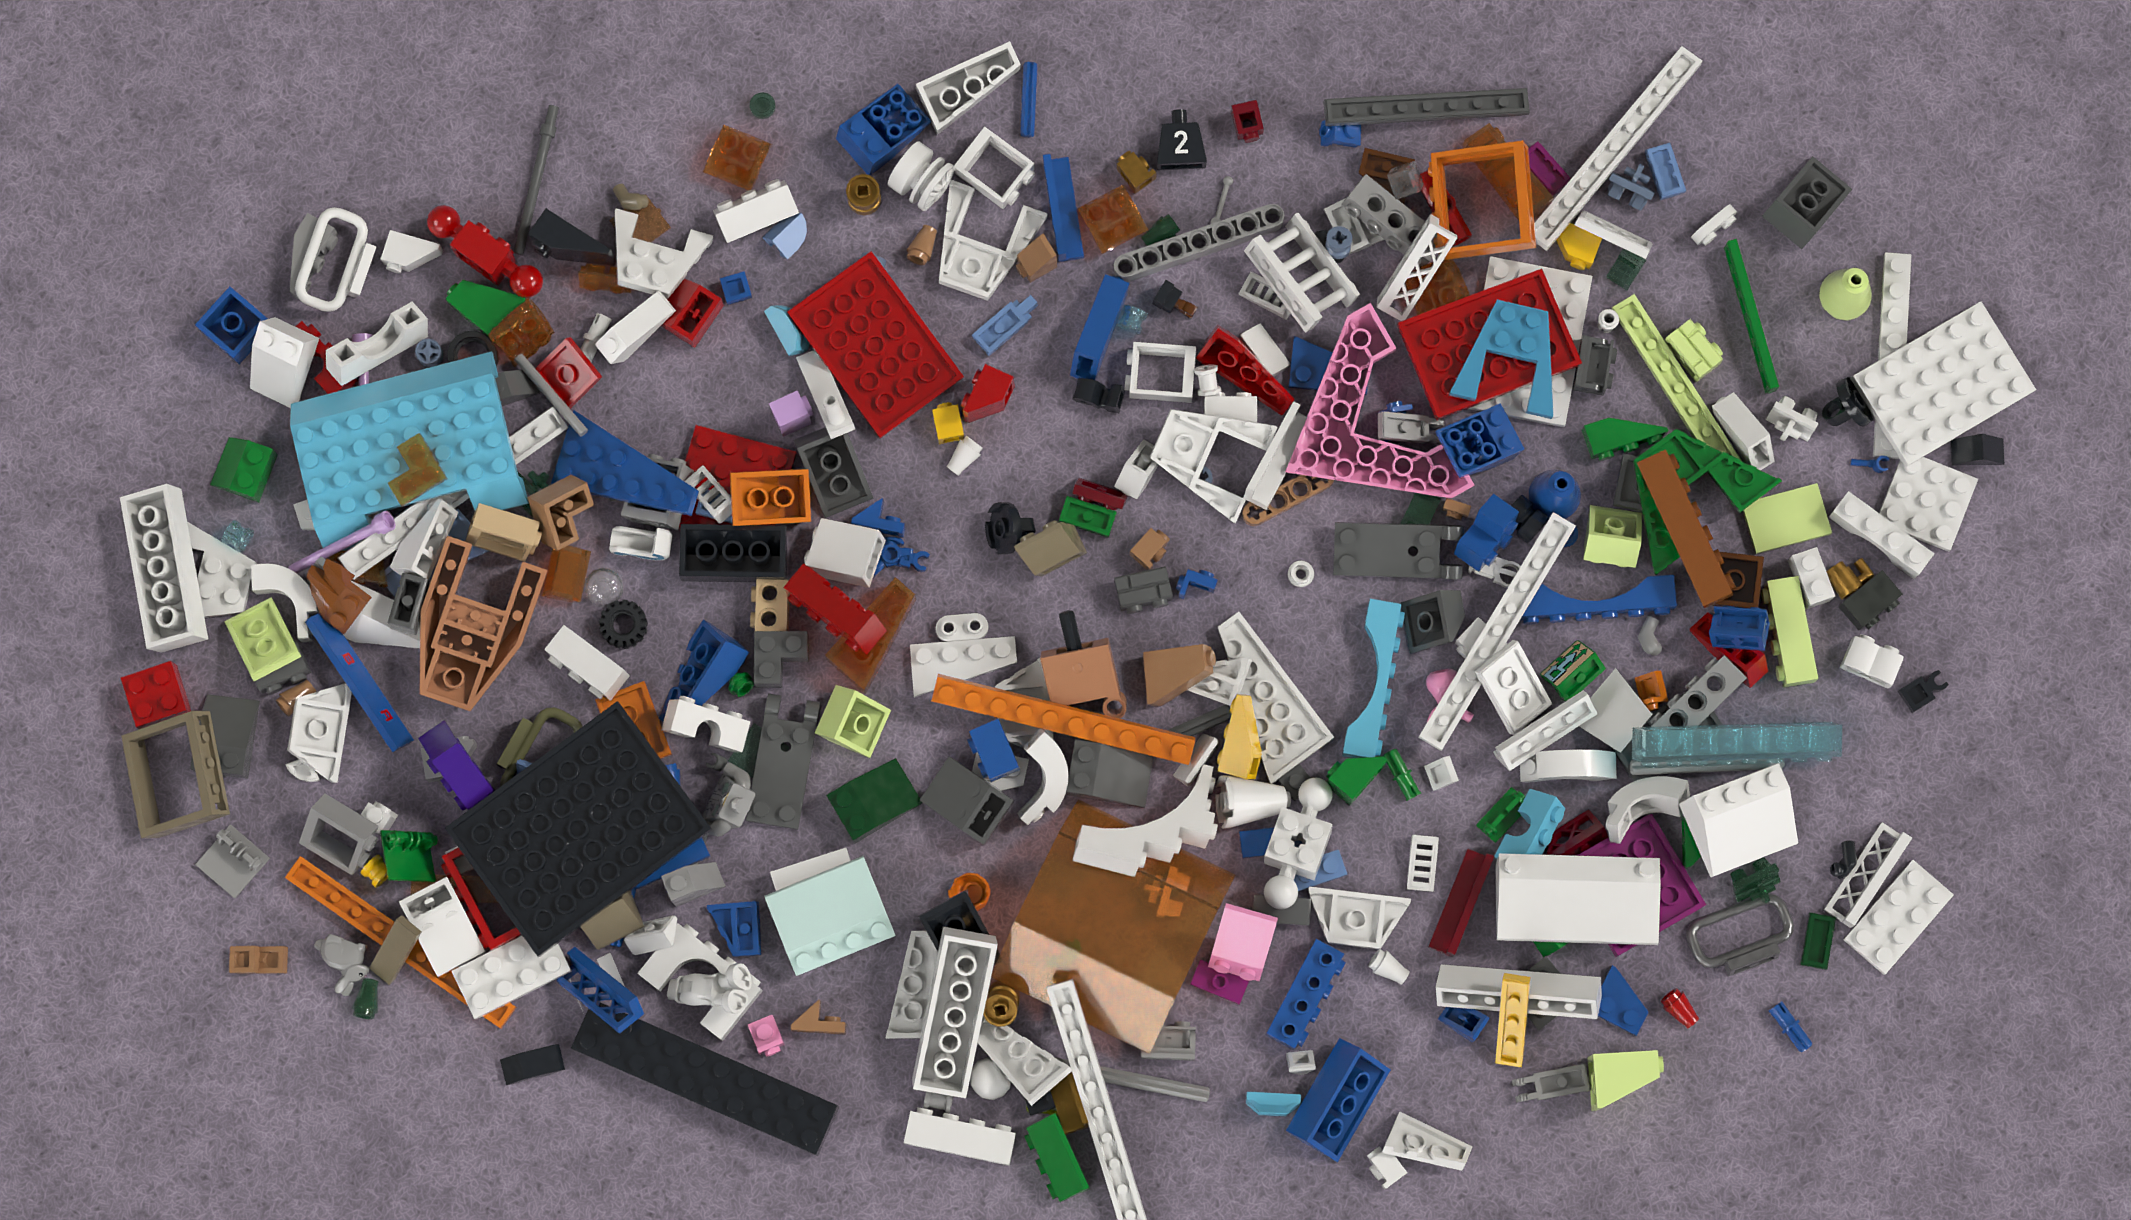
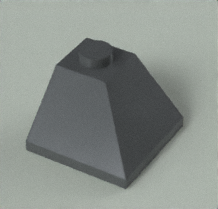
[1401,590,1465,654]

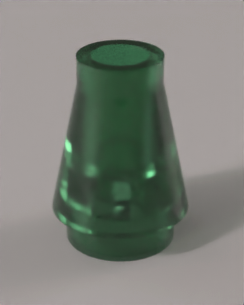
[1141,214,1181,246]
[352,978,379,1019]

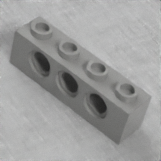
[1341,174,1437,269]
[1647,655,1747,754]

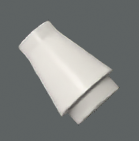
[946,436,983,476]
[1368,949,1410,985]

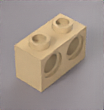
[750,579,789,631]

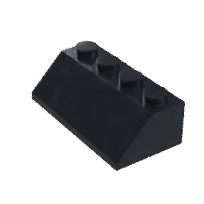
[679,524,787,582]

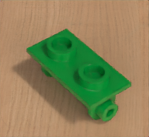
[1476,787,1525,843]

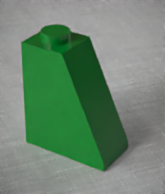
[446,280,529,344]

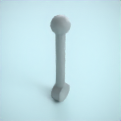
[1211,176,1233,224]

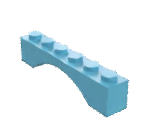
[1342,599,1405,758]

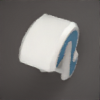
[609,526,673,560]

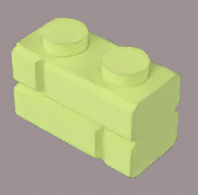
[1664,319,1723,382]

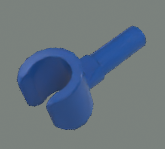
[1851,456,1890,473]

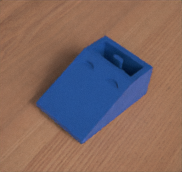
[836,84,931,175]
[1435,403,1524,478]

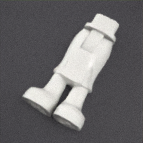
[667,963,751,1014]

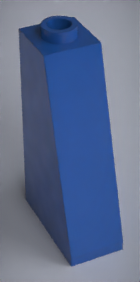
[1070,274,1129,380]

